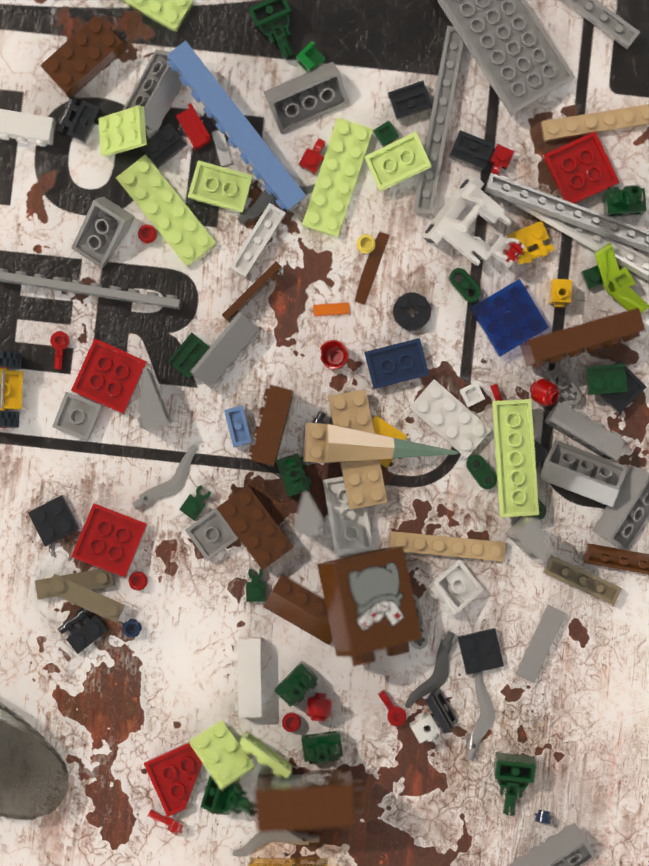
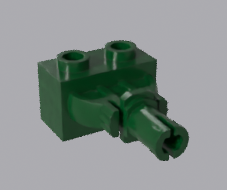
[248,0,294,59]
[603,185,646,217]
[276,453,312,497]
[274,661,318,707]
[301,730,343,764]
[493,752,536,816]
[200,774,256,816]

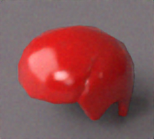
[320,340,349,370]

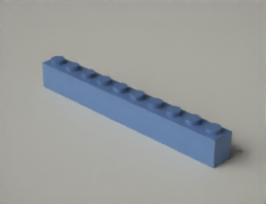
[167,40,306,212]

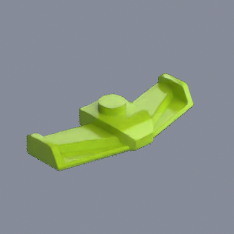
[594,243,649,314]

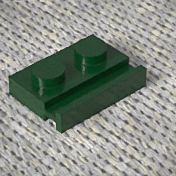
[167,332,210,380]
[585,364,628,395]

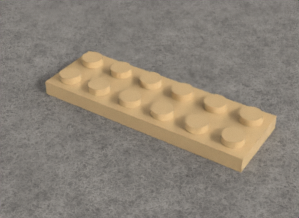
[328,389,388,510]

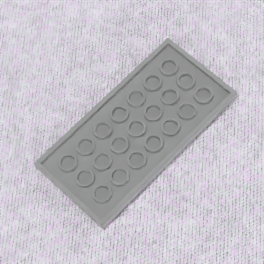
[437,0,575,116]

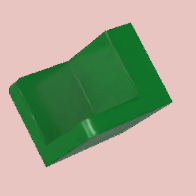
[296,41,325,73]

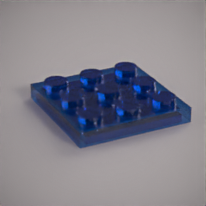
[470,279,549,357]

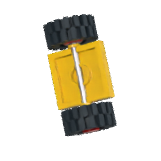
[0,350,23,428]

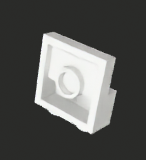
[428,560,484,615]

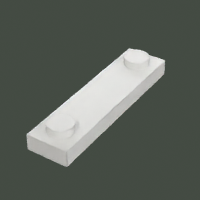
[229,203,286,278]

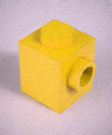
[549,279,572,308]

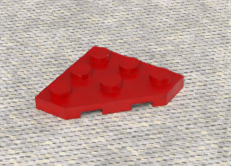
[144,742,202,817]

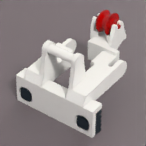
[420,176,525,267]

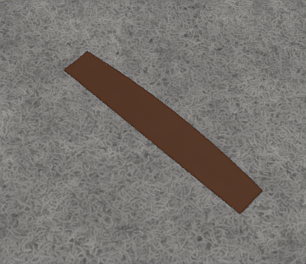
[355,231,390,305]

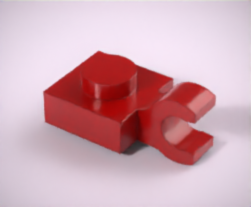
[298,138,326,174]
[489,144,515,175]

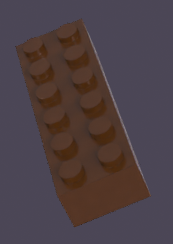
[520,308,645,369]

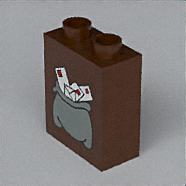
[317,546,422,666]
[255,768,365,833]

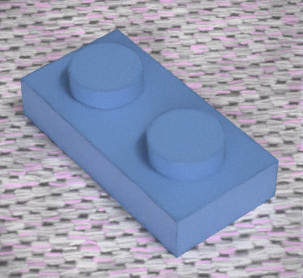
[224,405,252,447]

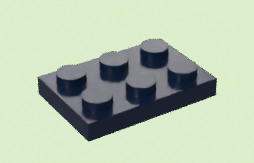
[364,338,429,390]

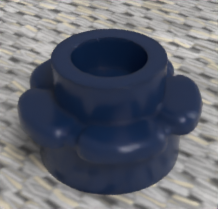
[123,619,142,638]
[534,810,553,824]

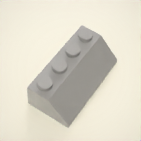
[123,50,182,132]
[263,62,350,133]
[190,311,260,389]
[544,401,625,461]
[539,440,628,507]
[592,466,649,551]
[293,491,325,537]
[504,517,547,564]
[509,823,596,866]

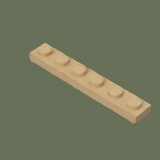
[541,104,649,142]
[389,531,506,561]

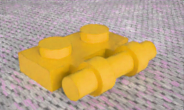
[506,221,554,265]

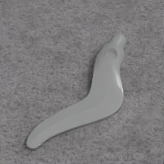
[132,446,199,510]
[466,672,495,761]
[232,830,319,856]

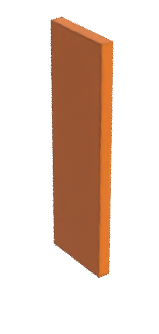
[313,302,350,316]

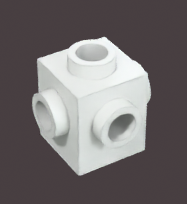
[409,712,440,743]

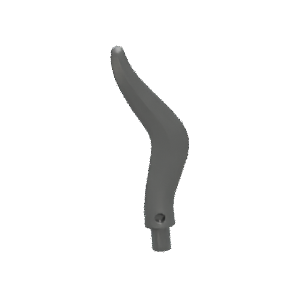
[237,184,315,224]
[405,631,455,708]

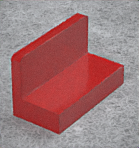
[176,103,211,150]

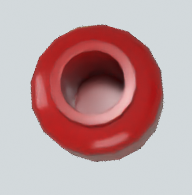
[530,378,560,407]
[306,693,332,722]

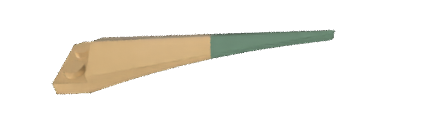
[304,423,459,463]

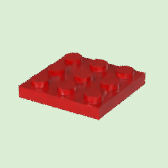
[543,131,620,204]
[71,338,147,414]
[71,503,148,578]

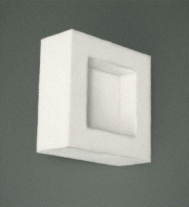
[459,382,485,408]

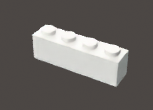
[0,109,57,146]
[234,637,263,718]

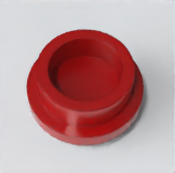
[138,224,157,244]
[128,571,148,591]
[282,712,301,732]

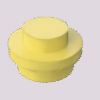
[356,234,375,254]

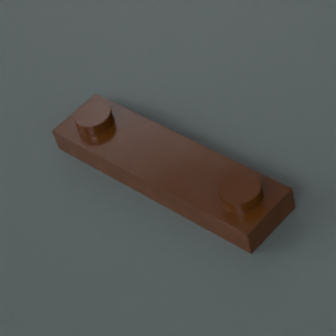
[222,261,282,323]
[583,543,649,575]

